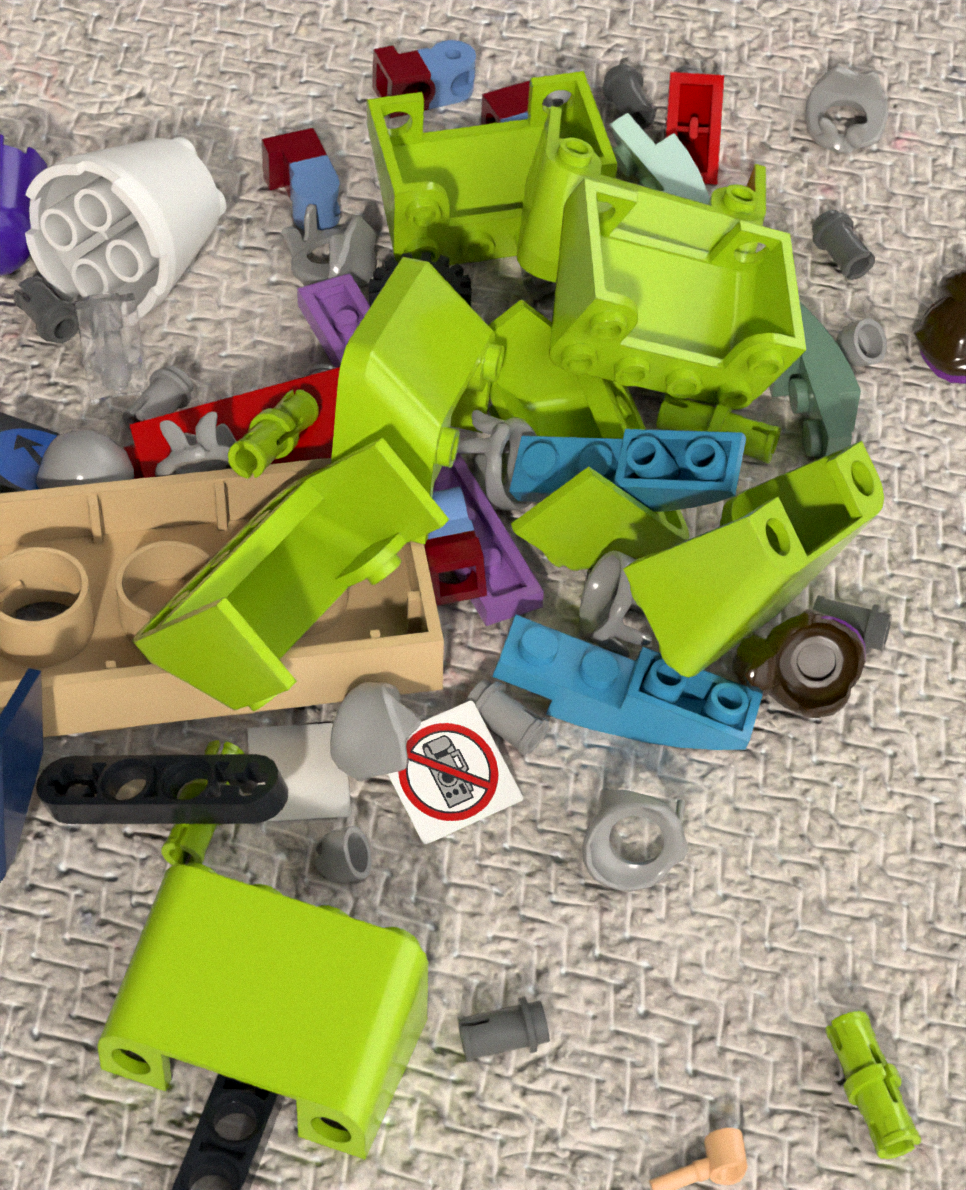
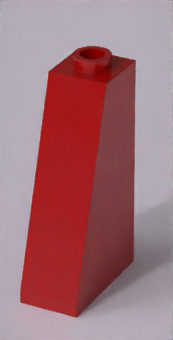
[123,367,340,479]

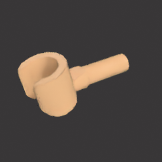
[649,1128,747,1190]

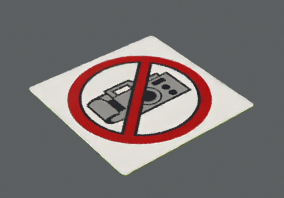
[388,701,523,845]

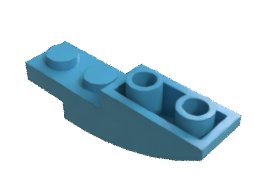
[509,429,746,512]
[492,615,763,750]

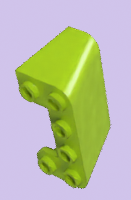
[367,71,617,266]
[549,179,806,410]
[623,441,884,678]
[97,863,428,1159]

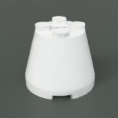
[25,137,226,325]

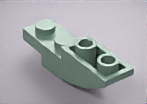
[769,302,861,460]

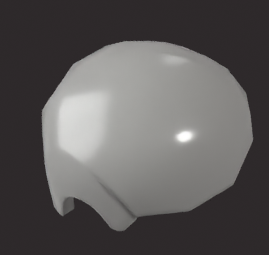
[36,430,134,489]

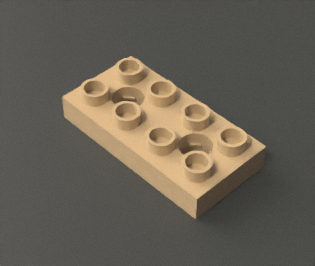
[0,458,444,737]

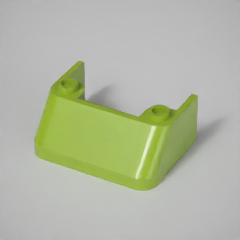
[517,106,766,283]
[331,257,504,544]
[488,299,690,571]
[132,437,449,711]

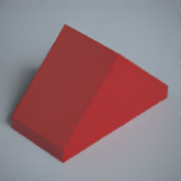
[664,72,725,185]

